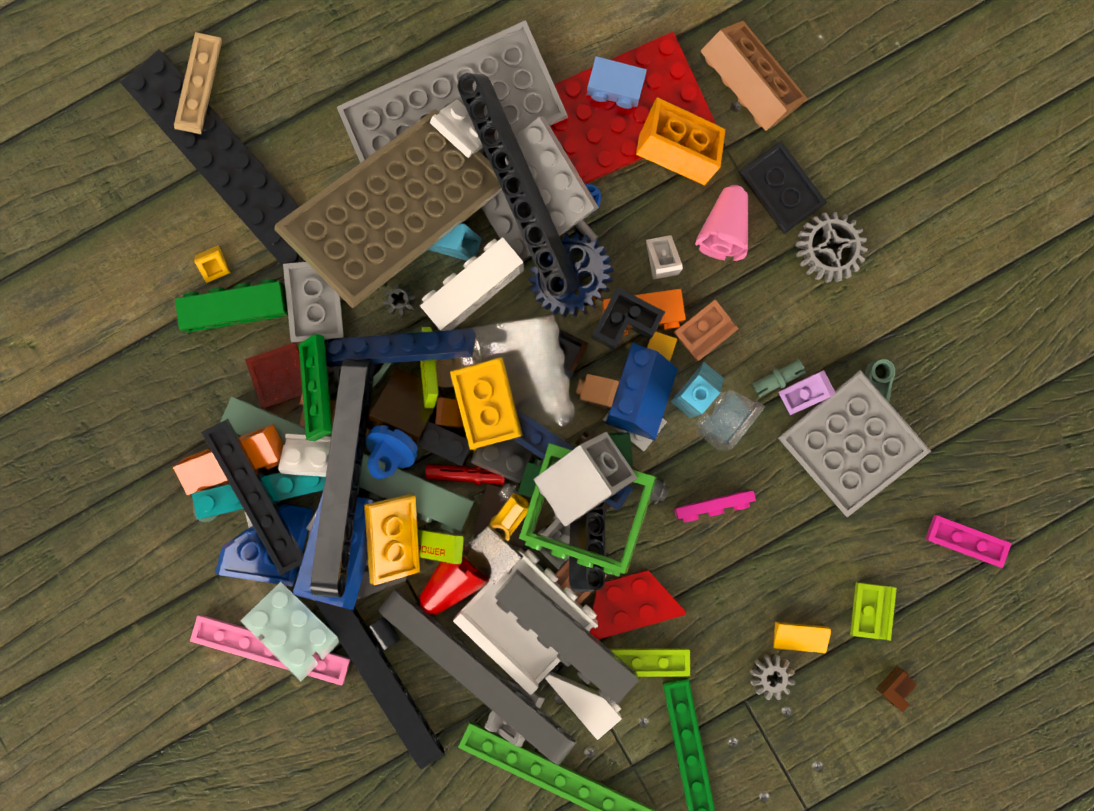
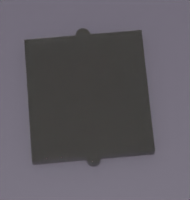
[462,524,523,584]

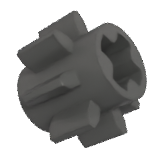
[383,284,417,317]

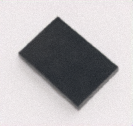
[738,141,827,234]

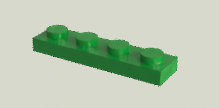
[299,334,332,442]

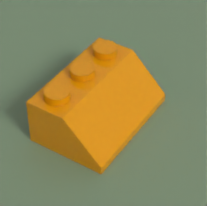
[636,97,726,185]

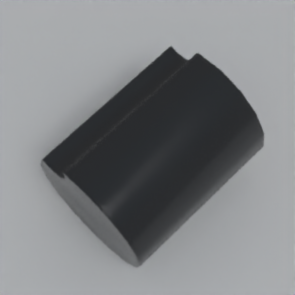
[367,616,400,651]

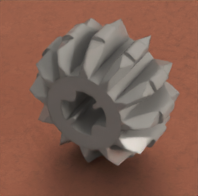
[750,654,795,700]

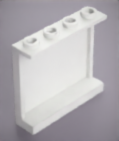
[453,548,598,695]

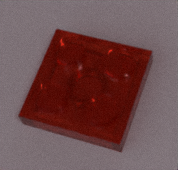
[245,342,303,409]

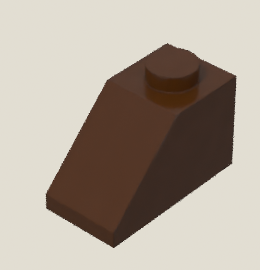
[436,397,464,428]

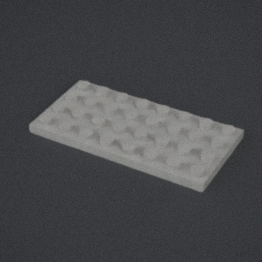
[337,20,568,163]

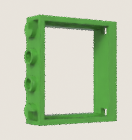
[519,443,657,577]

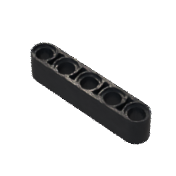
[569,502,606,593]

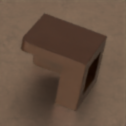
[876,666,917,712]

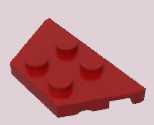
[589,569,686,639]

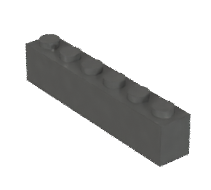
[495,569,639,705]

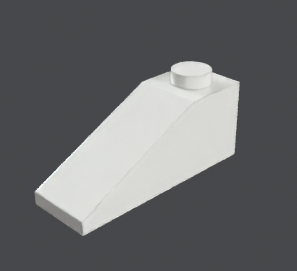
[545,671,622,740]

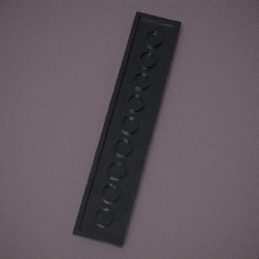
[120,49,306,266]

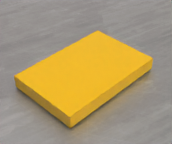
[450,358,523,450]
[364,494,420,585]

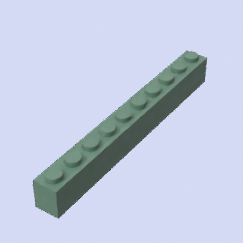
[220,397,475,533]

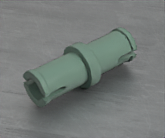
[751,359,806,398]

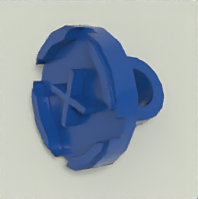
[365,425,418,479]

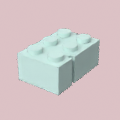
[241,582,340,682]

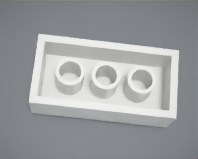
[420,237,524,331]

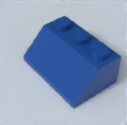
[605,343,678,441]

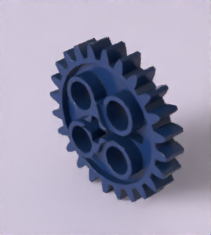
[529,233,613,317]

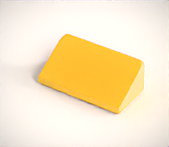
[773,622,831,653]

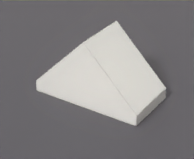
[646,235,683,280]

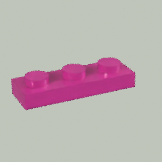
[674,490,756,522]
[925,515,1012,568]

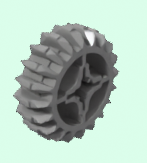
[795,212,867,283]

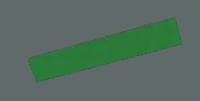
[662,678,715,811]

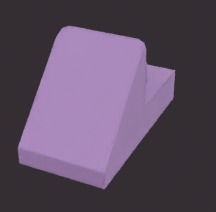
[778,370,836,415]

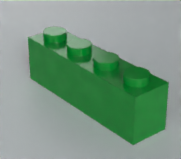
[175,279,288,333]

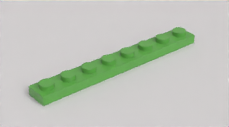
[458,721,658,811]

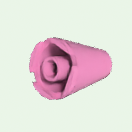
[695,185,748,261]

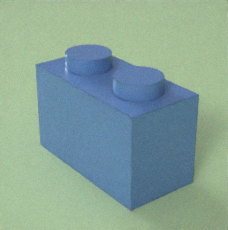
[587,56,647,109]

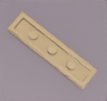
[174,32,222,134]

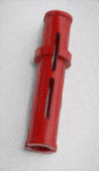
[426,463,505,486]

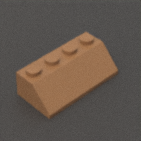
[701,21,808,130]

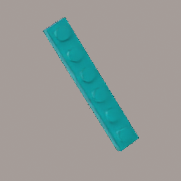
[191,473,326,520]

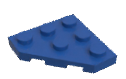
[215,503,313,586]

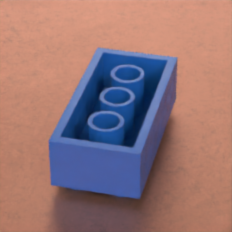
[292,489,375,610]

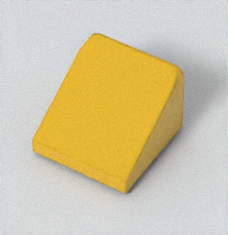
[194,245,230,283]

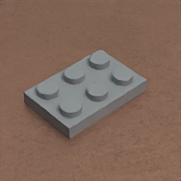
[283,262,345,343]

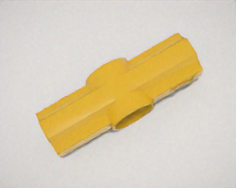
[468,493,530,567]

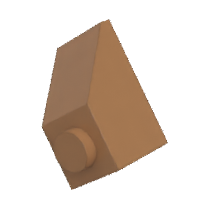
[576,374,619,410]

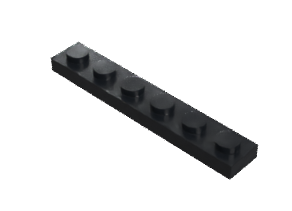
[201,419,304,575]

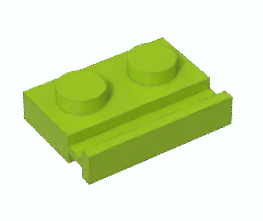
[850,582,897,641]

